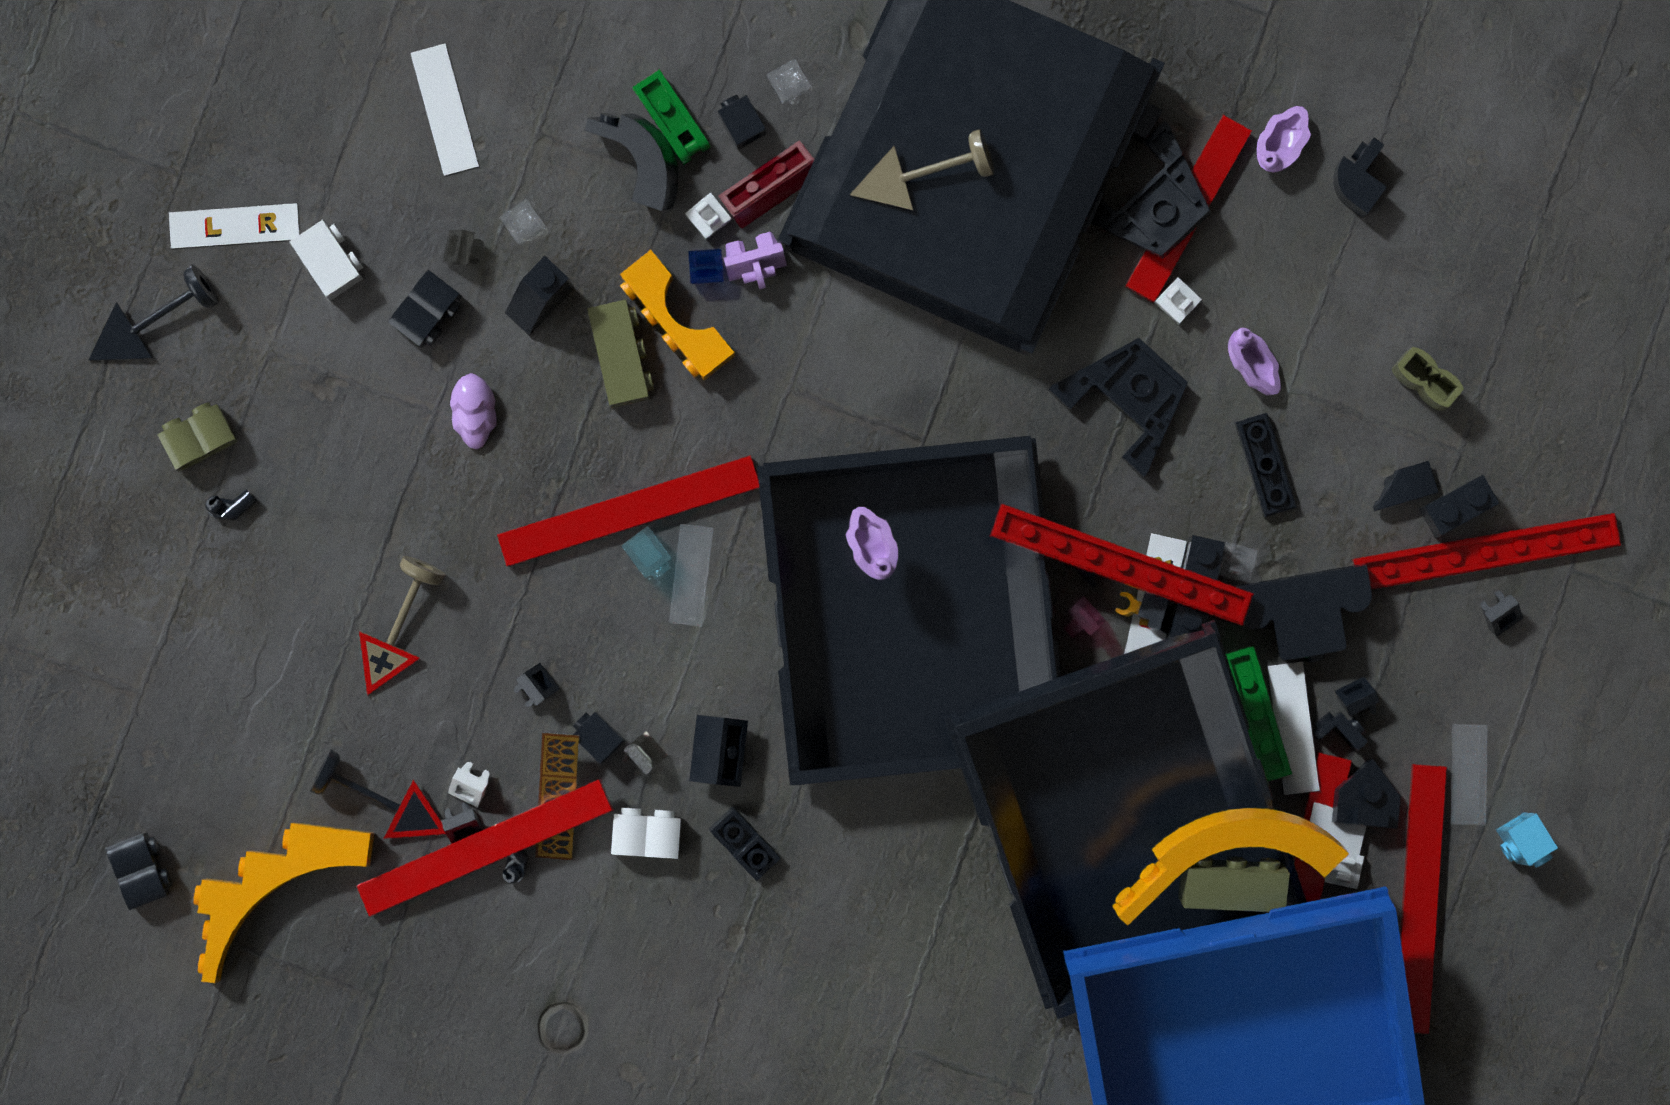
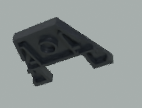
[1091,121,1211,259]
[1048,338,1188,477]

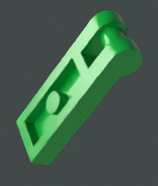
[632,69,711,165]

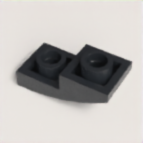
[708,806,781,881]

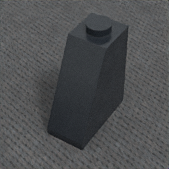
[505,255,574,336]

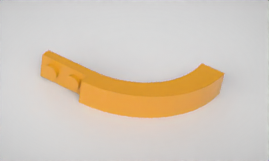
[1112,808,1349,925]

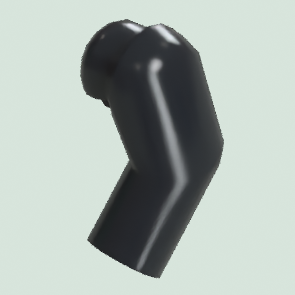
[205,489,257,521]
[502,850,528,884]

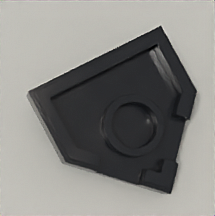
[1332,759,1401,829]

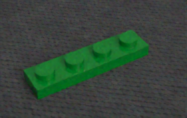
[1226,646,1292,781]

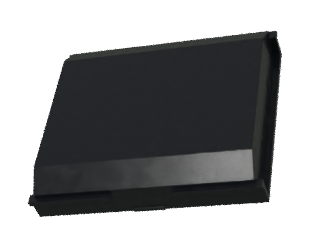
[777,0,1165,356]
[757,436,1061,786]
[944,620,1307,1019]

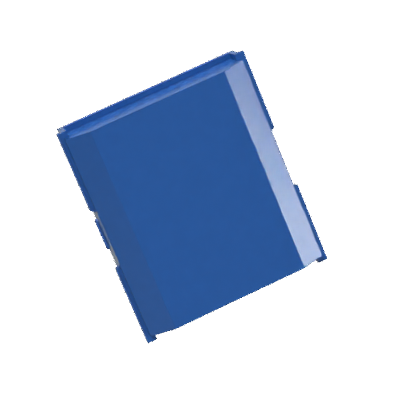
[1063,887,1425,1105]

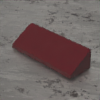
[718,140,814,229]

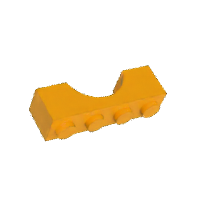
[620,250,735,381]

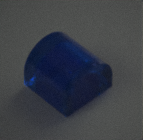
[688,249,724,284]

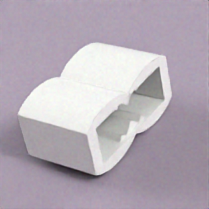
[611,808,681,859]

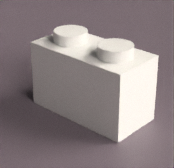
[290,220,363,301]

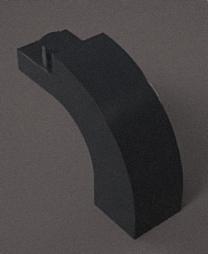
[585,113,679,211]

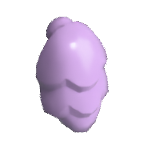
[1257,106,1311,172]
[1228,327,1281,396]
[450,373,497,449]
[846,507,898,580]

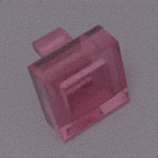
[1064,596,1106,638]

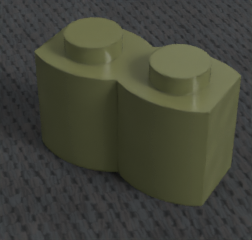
[1392,347,1464,411]
[157,402,238,472]

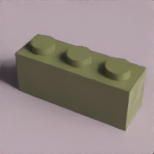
[587,299,654,408]
[1178,856,1290,912]

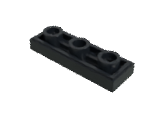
[1234,413,1297,518]

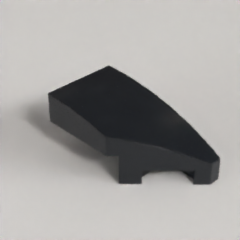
[1373,461,1438,511]

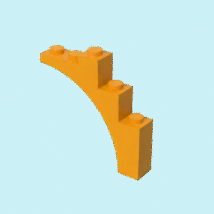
[193,823,375,983]

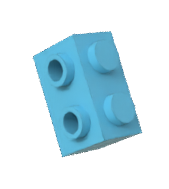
[1496,812,1558,868]

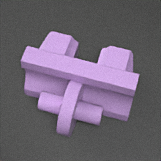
[723,232,787,289]

